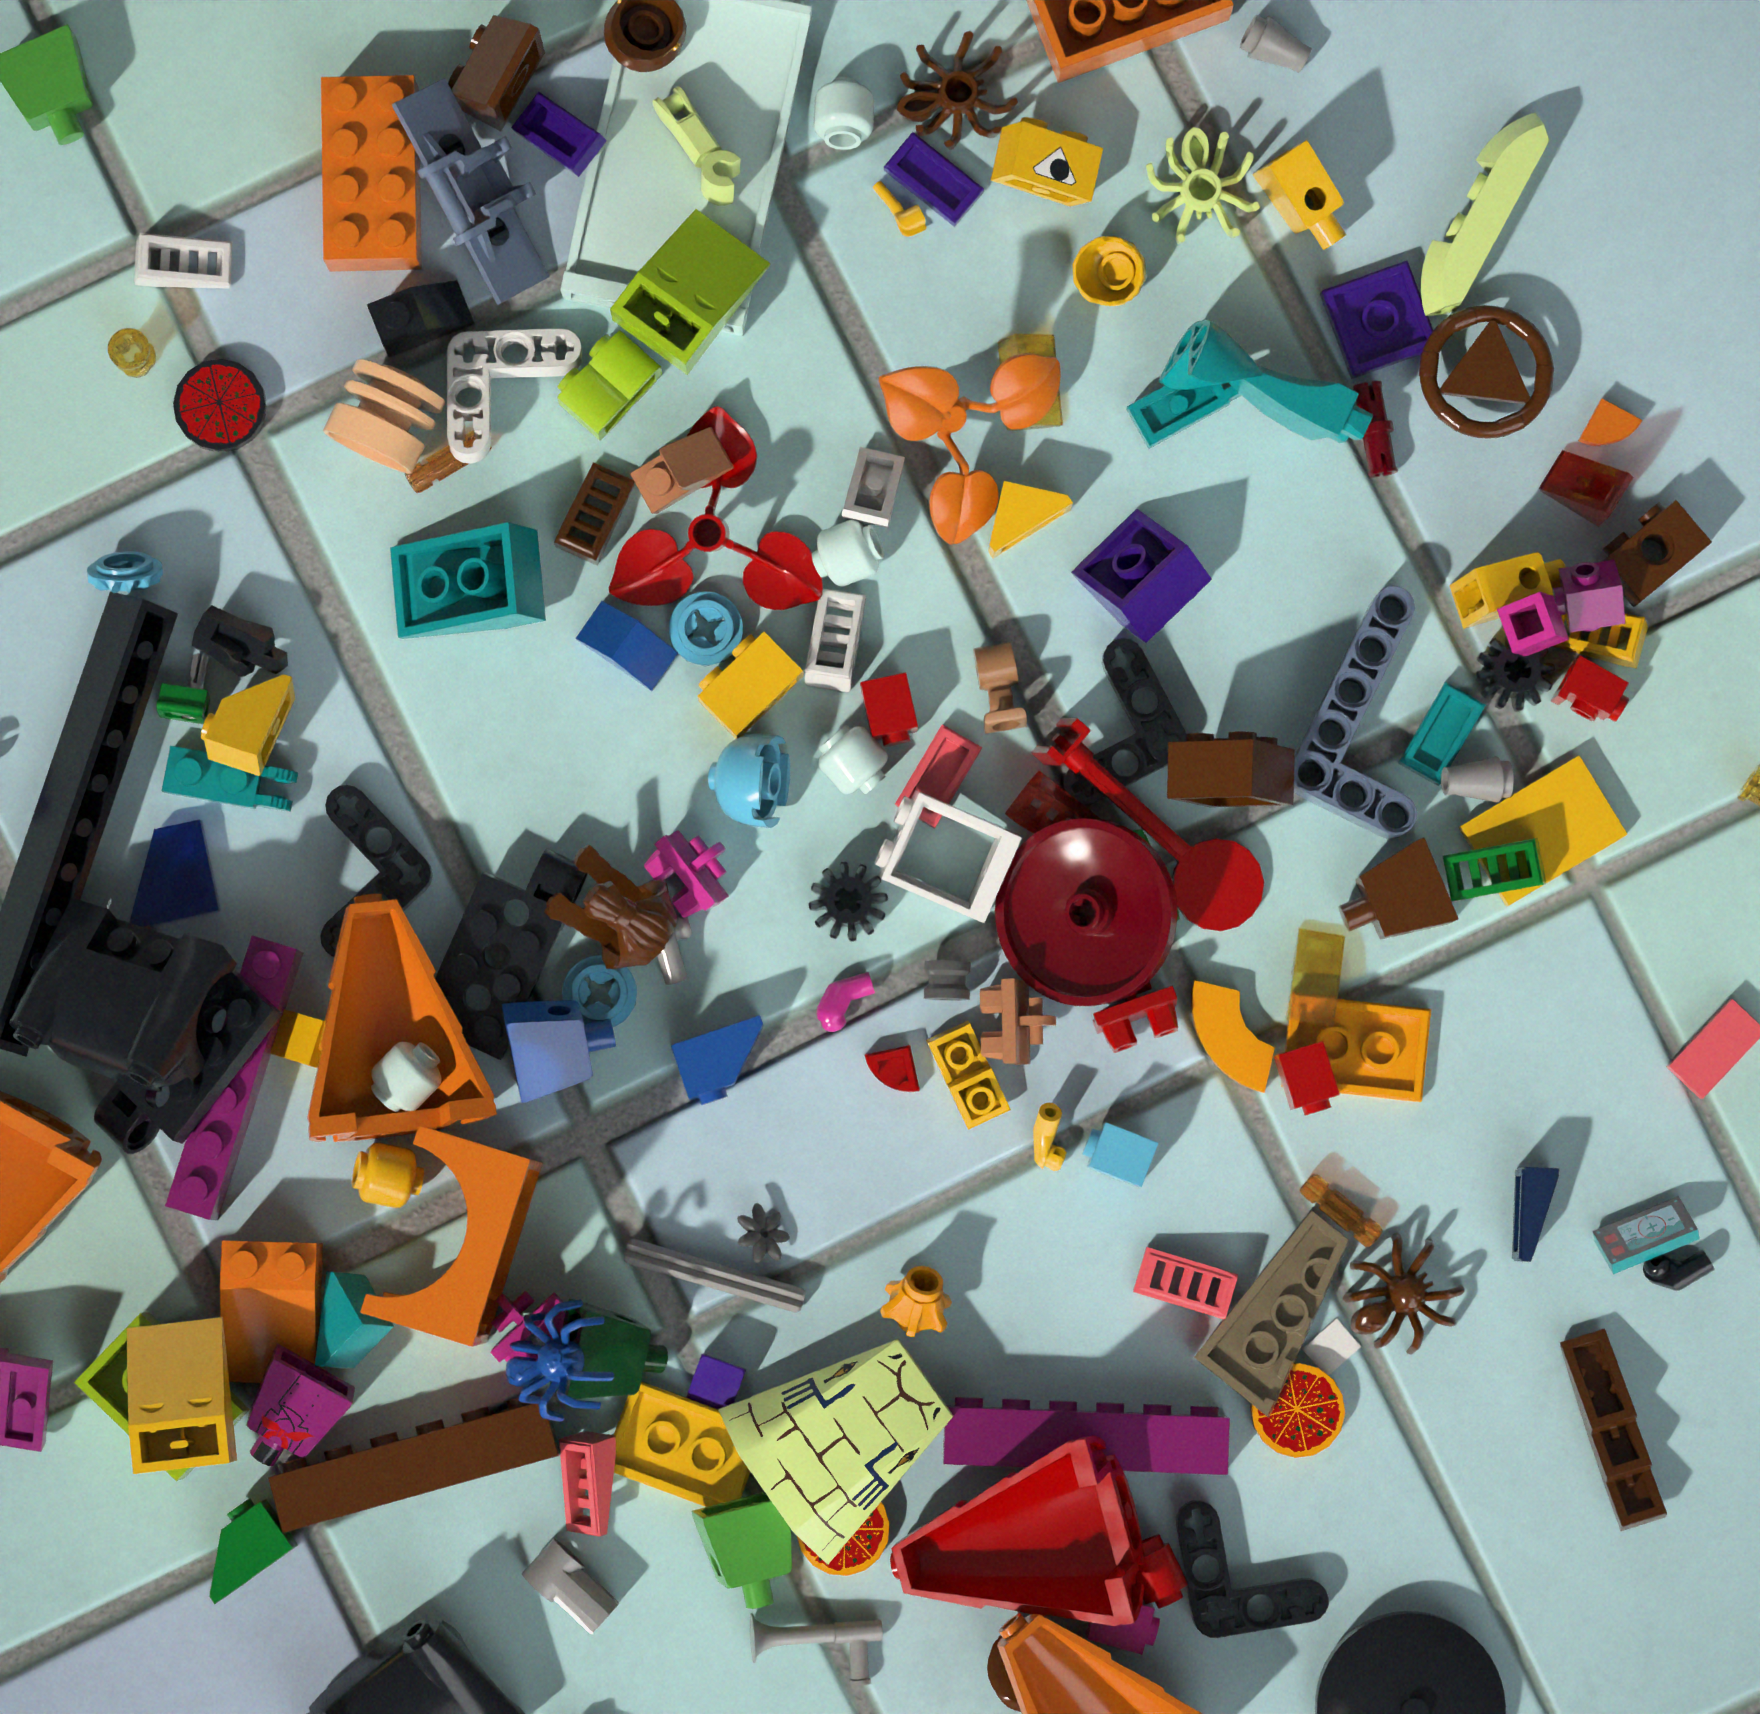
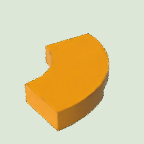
[1191,980,1275,1093]

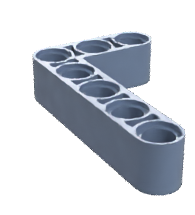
[1294,586,1417,839]

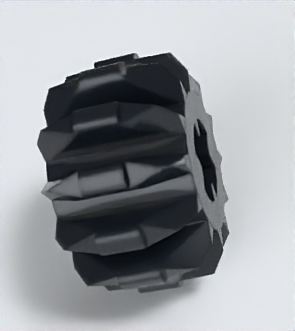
[1474,636,1555,712]
[809,862,888,942]

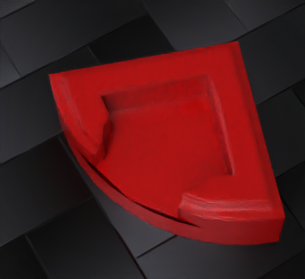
[864,1045,920,1092]

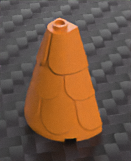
[307,894,497,1142]
[0,1091,102,1283]
[997,1613,1202,1714]

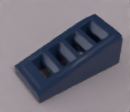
[1512,1167,1560,1262]

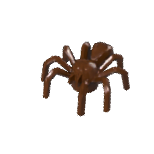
[897,31,1018,150]
[1342,1233,1465,1355]

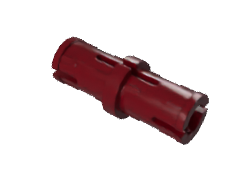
[1352,381,1398,478]

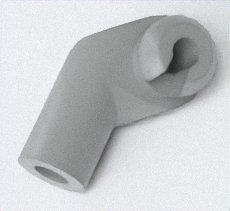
[657,914,692,985]

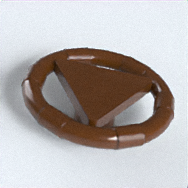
[1419,305,1554,439]

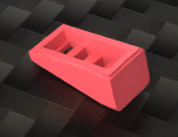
[1133,1247,1238,1320]
[559,1431,616,1537]

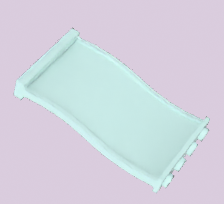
[561,0,812,336]

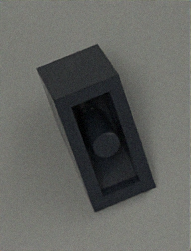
[367,280,475,358]

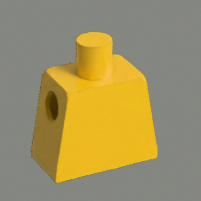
[1252,140,1346,250]
[1449,552,1566,629]

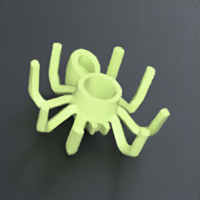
[1146,127,1260,244]

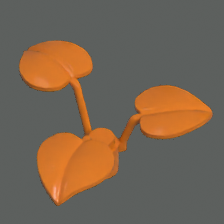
[879,353,1061,545]

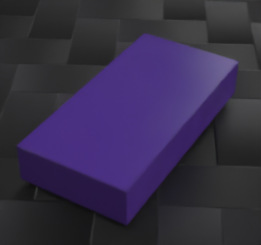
[511,92,607,177]
[884,132,984,227]

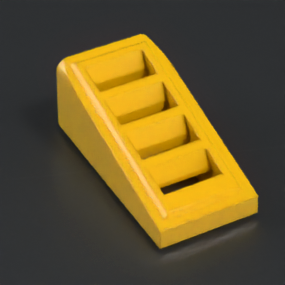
[1553,613,1648,669]

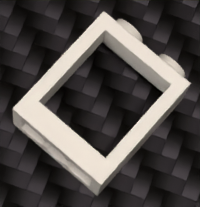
[875,790,1022,923]

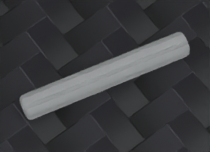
[624,1239,806,1313]

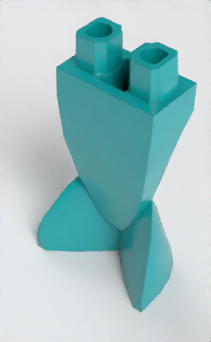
[1158,319,1373,443]

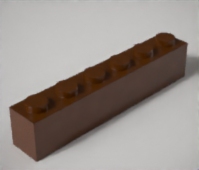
[268,1394,560,1533]

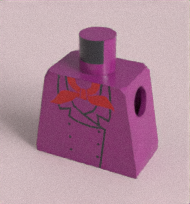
[246,1344,355,1466]

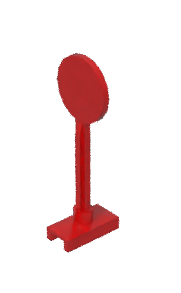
[1031,718,1264,931]

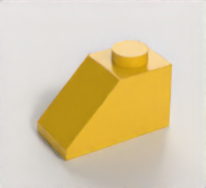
[201,674,295,776]

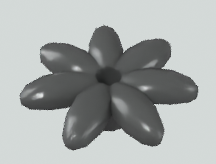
[737,1203,790,1263]

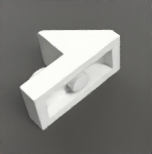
[842,447,905,528]

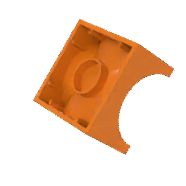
[360,1126,543,1347]

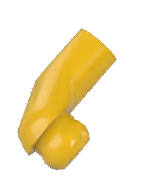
[1033,1103,1067,1171]

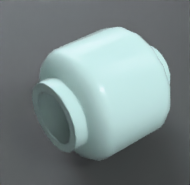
[813,77,874,150]
[812,519,884,587]
[819,724,888,794]
[371,1042,442,1112]

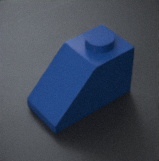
[671,1015,764,1105]

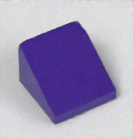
[686,1353,746,1409]

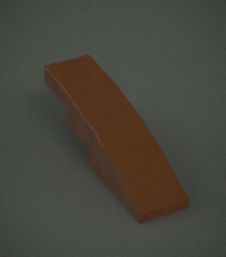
[1560,1328,1667,1531]

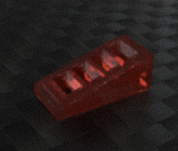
[1005,771,1101,834]

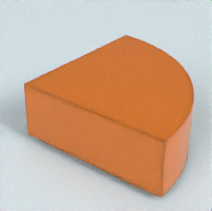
[1578,398,1642,446]

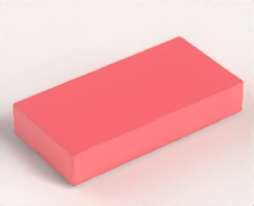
[895,724,982,829]
[1666,999,1760,1099]

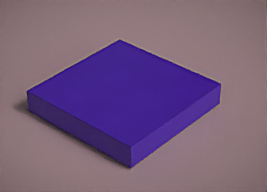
[1320,260,1433,379]

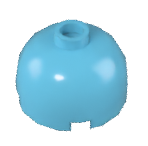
[708,733,790,828]

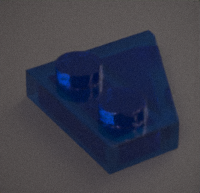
[129,819,221,927]

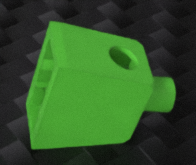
[0,24,93,145]
[691,1492,792,1609]

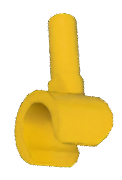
[873,181,926,237]

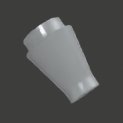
[1240,15,1312,73]
[1441,756,1514,803]

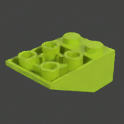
[610,209,771,375]

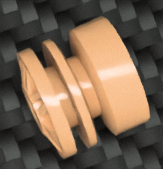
[323,359,445,474]

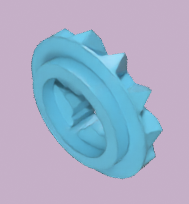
[87,551,163,593]
[669,592,743,667]
[562,955,637,1027]

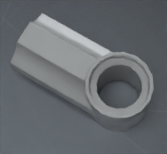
[522,1538,619,1634]

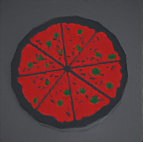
[173,359,267,452]

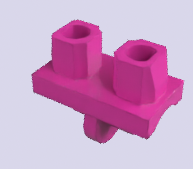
[644,830,729,918]
[490,1291,566,1363]

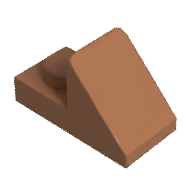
[630,427,734,514]

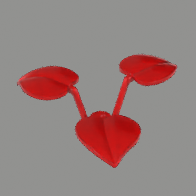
[609,406,823,610]

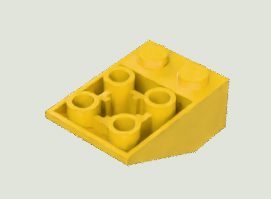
[127,1317,237,1474]

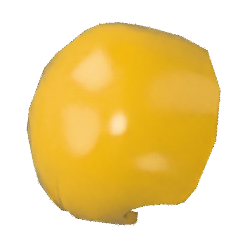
[1072,236,1147,306]

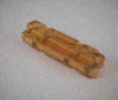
[405,430,492,493]
[1299,1174,1383,1247]

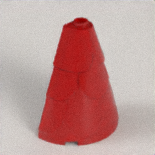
[890,1435,1144,1626]

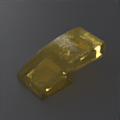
[1285,928,1345,1027]

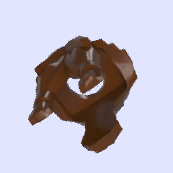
[545,844,678,969]

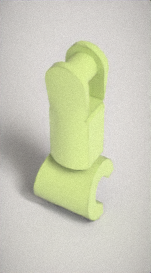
[652,86,741,206]

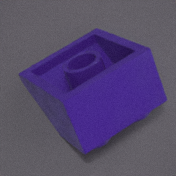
[1071,509,1212,643]

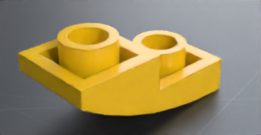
[926,1020,1011,1130]

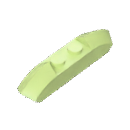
[1421,113,1549,316]

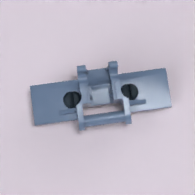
[392,78,550,305]

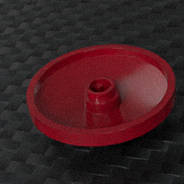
[995,818,1178,1006]

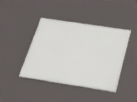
[1302,1318,1361,1375]

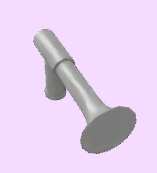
[750,1613,883,1685]

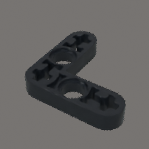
[1063,638,1186,806]
[320,785,433,957]
[1176,1500,1329,1638]

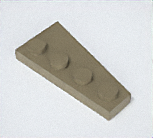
[1194,1211,1350,1418]

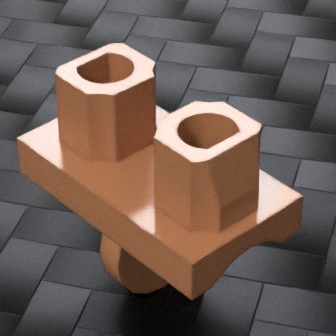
[980,978,1056,1065]

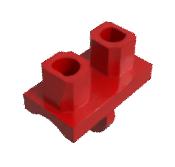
[1093,981,1178,1053]

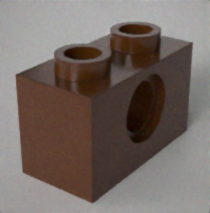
[1603,500,1712,607]

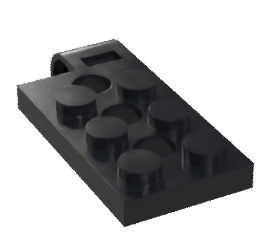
[435,848,588,1060]
[94,969,283,1154]

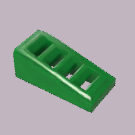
[1443,838,1546,902]

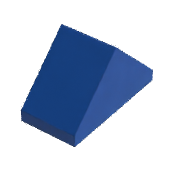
[575,601,678,691]

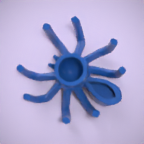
[506,1299,615,1422]

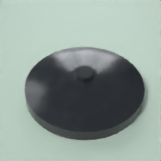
[1315,1611,1506,1714]

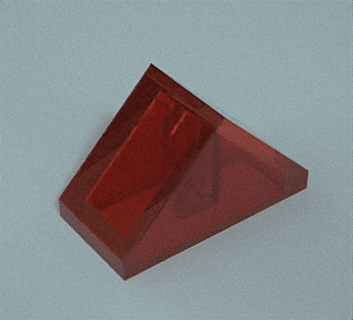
[1539,450,1634,527]

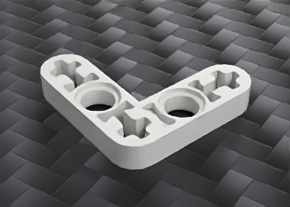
[447,329,583,464]

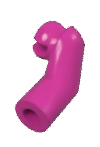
[817,972,875,1032]

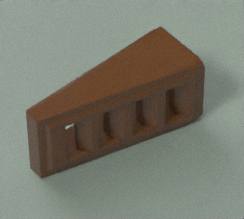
[554,462,635,566]

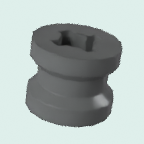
[924,960,971,1001]

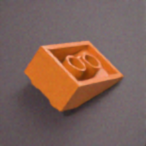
[220,1240,323,1383]

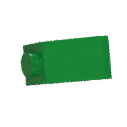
[209,1498,298,1604]

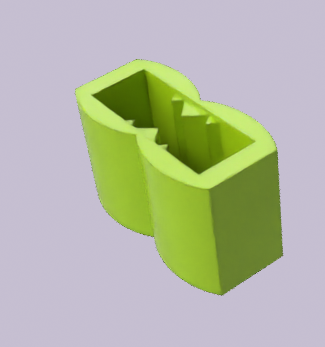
[557,330,662,441]

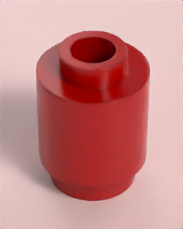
[1136,1534,1188,1609]

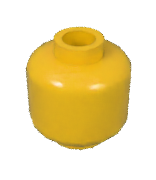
[352,1143,424,1208]

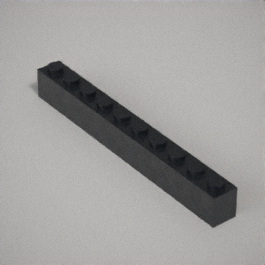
[0,592,178,1057]

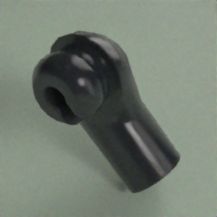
[1643,1250,1715,1291]

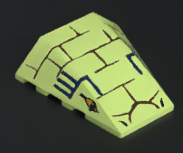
[718,1338,953,1564]

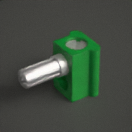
[156,654,211,724]

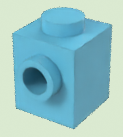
[1082,1122,1158,1187]

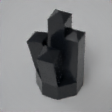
[192,605,288,677]

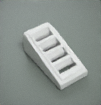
[134,233,232,288]
[805,588,866,692]

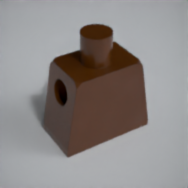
[1338,837,1459,940]

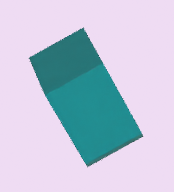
[315,1271,394,1369]

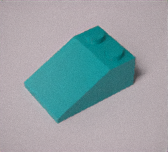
[390,522,546,639]

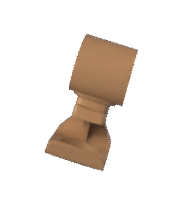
[973,642,1027,734]

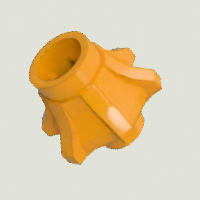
[880,1266,952,1337]

